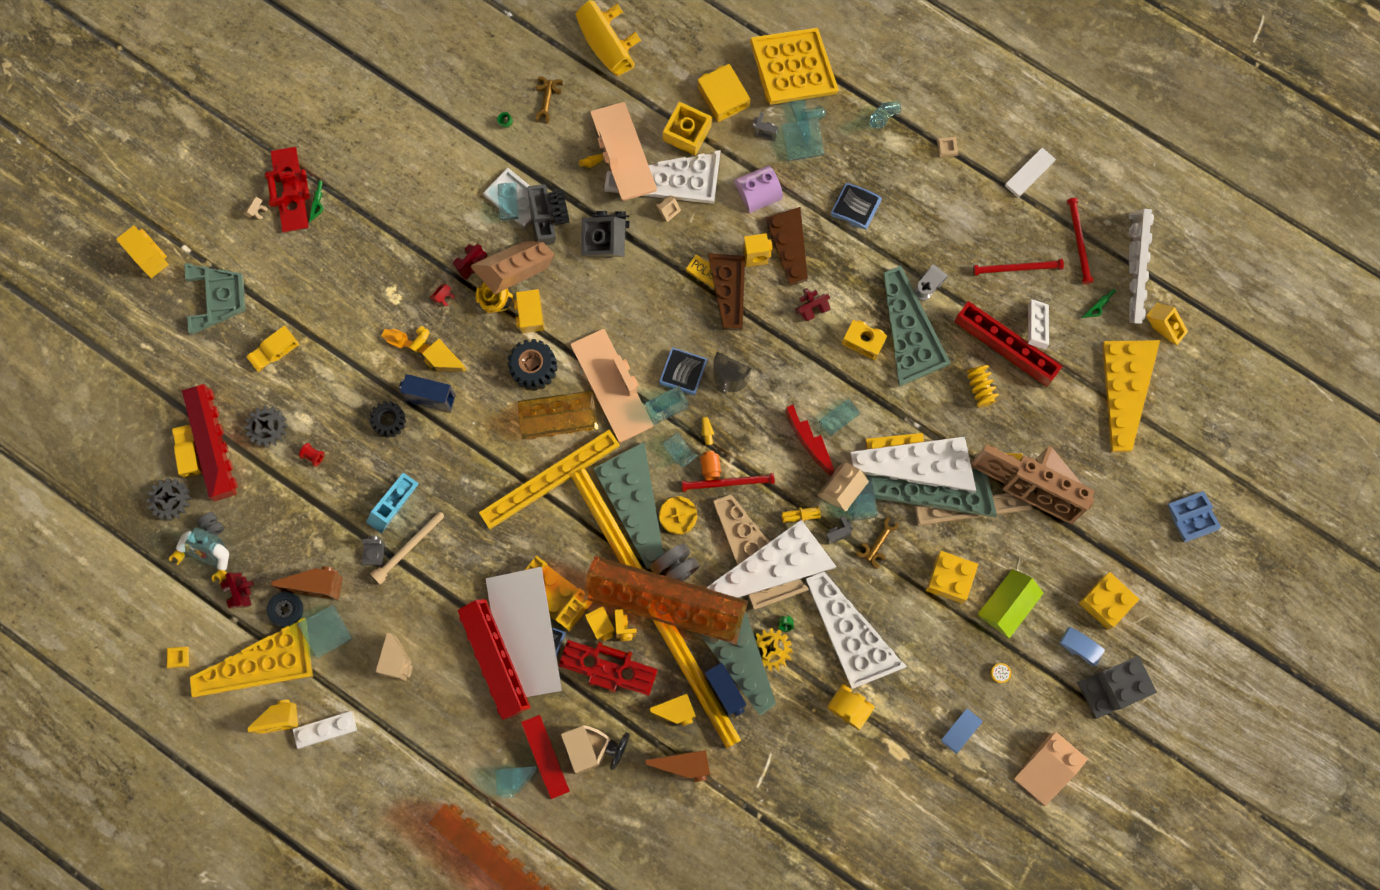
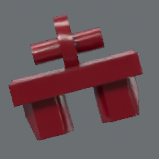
[453,243,488,280]
[794,288,831,322]
[220,572,255,609]

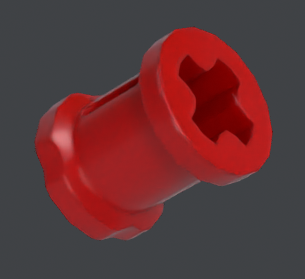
[299,442,325,467]

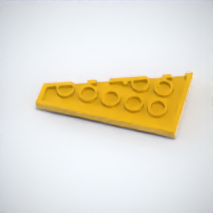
[1102,340,1160,452]
[190,618,313,698]

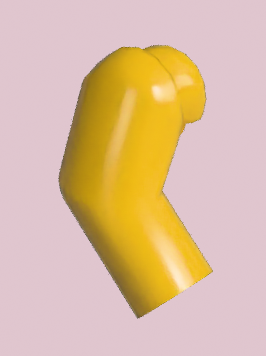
[409,326,430,352]

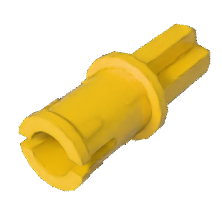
[781,506,821,523]

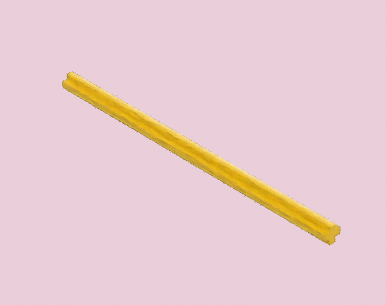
[571,469,741,749]

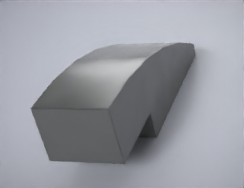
[528,184,556,245]

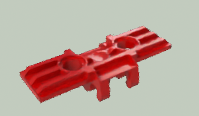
[264,147,310,233]
[559,640,658,696]

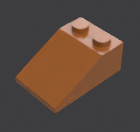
[271,566,343,600]
[645,750,710,783]

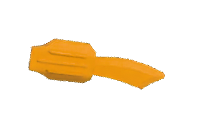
[381,328,430,353]

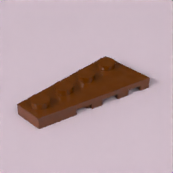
[765,207,808,286]
[707,253,745,330]

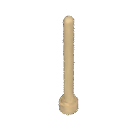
[370,512,444,585]

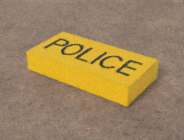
[686,255,714,289]

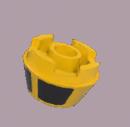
[476,283,514,313]

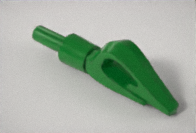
[309,181,324,223]
[1081,288,1116,318]

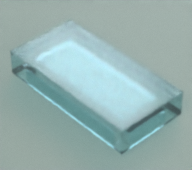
[498,182,519,221]
[819,399,861,437]

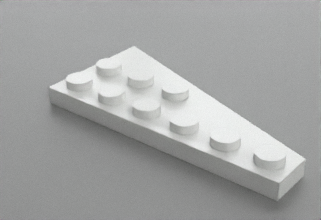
[604,150,721,204]
[1129,209,1154,323]
[850,437,976,493]
[706,520,836,604]
[806,572,907,690]

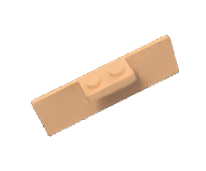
[591,102,657,201]
[571,329,653,443]

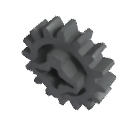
[244,406,288,448]
[147,478,192,521]

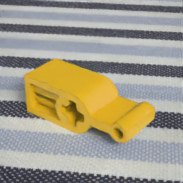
[246,325,300,372]
[172,425,203,478]

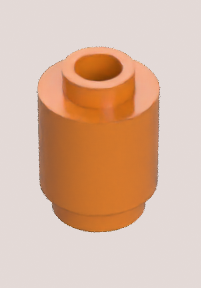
[700,451,721,480]

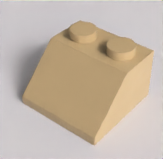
[817,462,869,512]
[376,633,413,681]

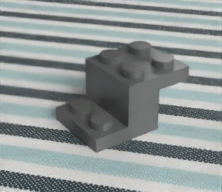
[1077,656,1157,719]

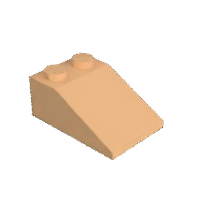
[1014,732,1088,806]

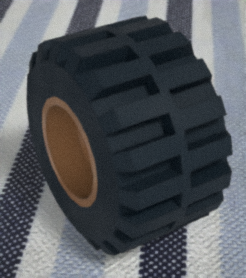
[507,339,558,391]

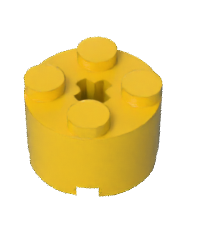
[827,684,875,730]

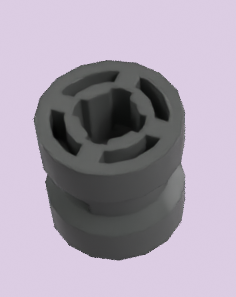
[197,512,225,539]

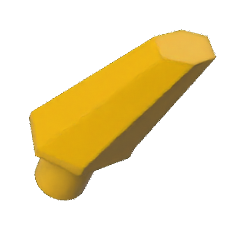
[578,153,604,168]
[702,417,714,445]

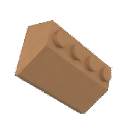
[471,241,555,294]

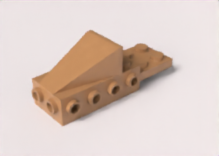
[971,444,1094,524]

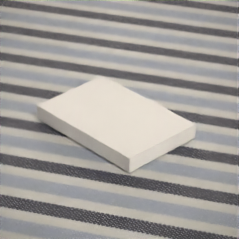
[483,167,532,229]

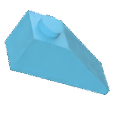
[366,473,419,534]

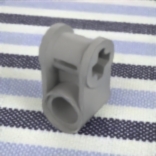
[914,264,948,301]

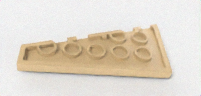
[713,495,809,610]

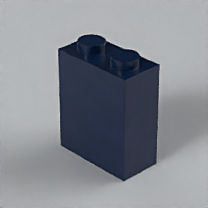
[399,374,456,413]
[704,663,747,718]

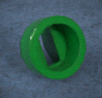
[497,112,513,128]
[778,615,794,632]

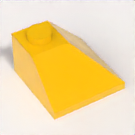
[248,700,298,734]

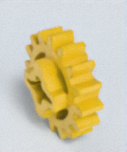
[755,628,793,672]

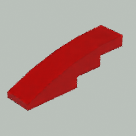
[785,405,834,476]
[521,715,570,799]

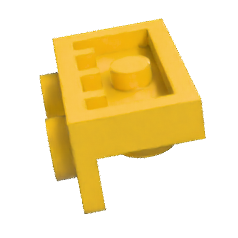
[614,609,637,642]

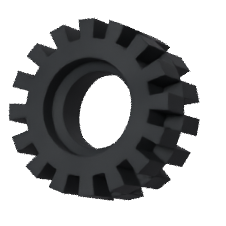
[548,190,570,226]
[369,401,406,438]

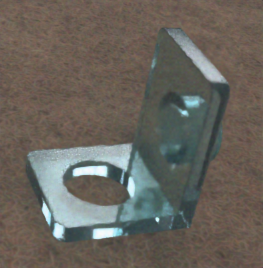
[663,433,698,467]

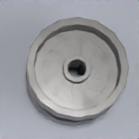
[650,543,700,590]

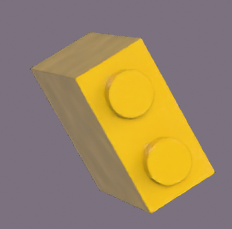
[697,64,750,122]

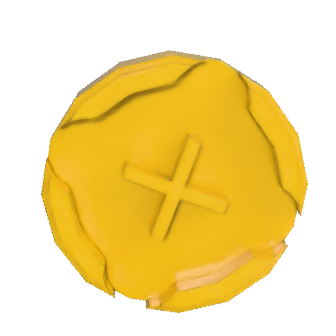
[659,496,697,535]

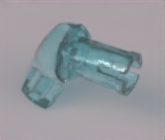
[870,100,902,129]

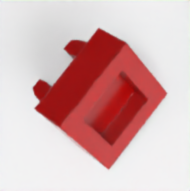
[429,284,455,306]

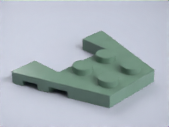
[184,263,246,335]

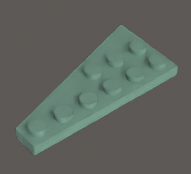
[883,265,951,387]
[870,467,997,518]

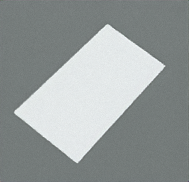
[486,567,562,697]

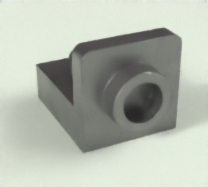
[752,112,778,141]
[826,515,853,545]
[362,536,385,566]

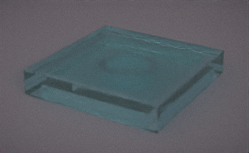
[782,119,824,161]
[297,605,353,659]

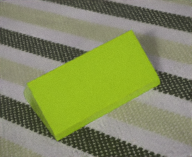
[977,569,1044,639]

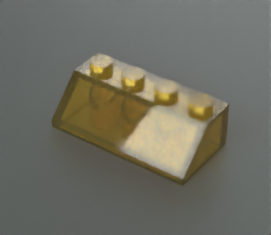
[518,390,598,440]

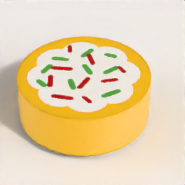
[990,663,1011,684]

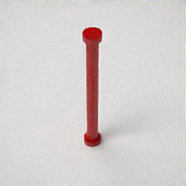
[1067,198,1094,285]
[973,259,1064,276]
[682,473,775,492]

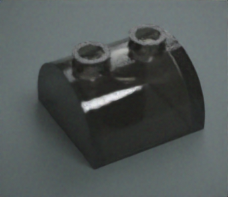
[713,352,752,394]

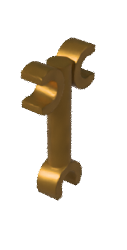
[536,76,563,124]
[855,517,899,569]

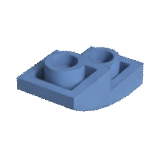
[1059,627,1105,666]
[941,709,983,754]

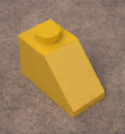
[1146,302,1188,345]
[422,339,467,372]
[585,606,615,642]
[650,694,696,727]

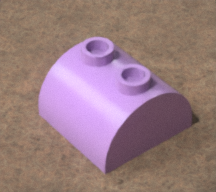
[734,165,783,213]

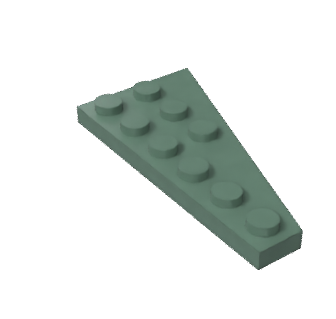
[593,442,663,570]
[690,598,776,716]

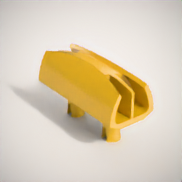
[575,0,642,76]

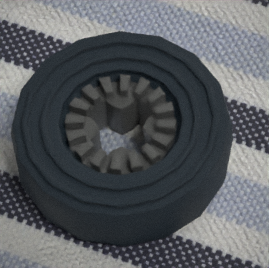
[267,592,304,627]

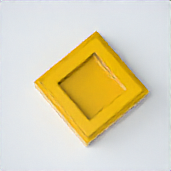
[167,647,189,669]

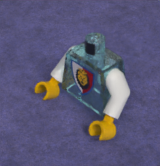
[169,527,229,584]

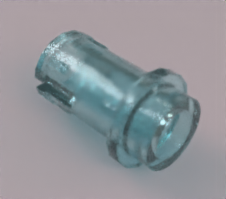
[801,105,826,121]

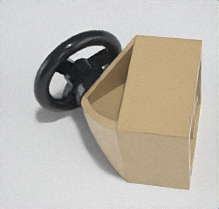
[561,725,630,774]

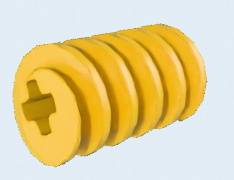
[966,365,999,408]

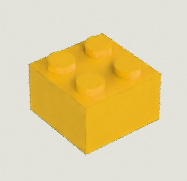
[663,102,712,156]
[116,225,169,279]
[925,551,978,604]
[1078,572,1140,630]

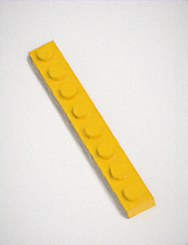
[479,430,620,530]

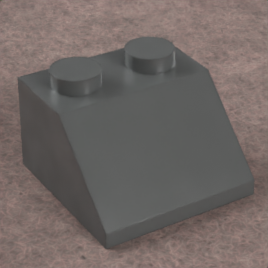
[581,217,625,258]

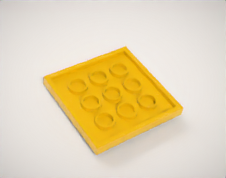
[750,28,839,105]

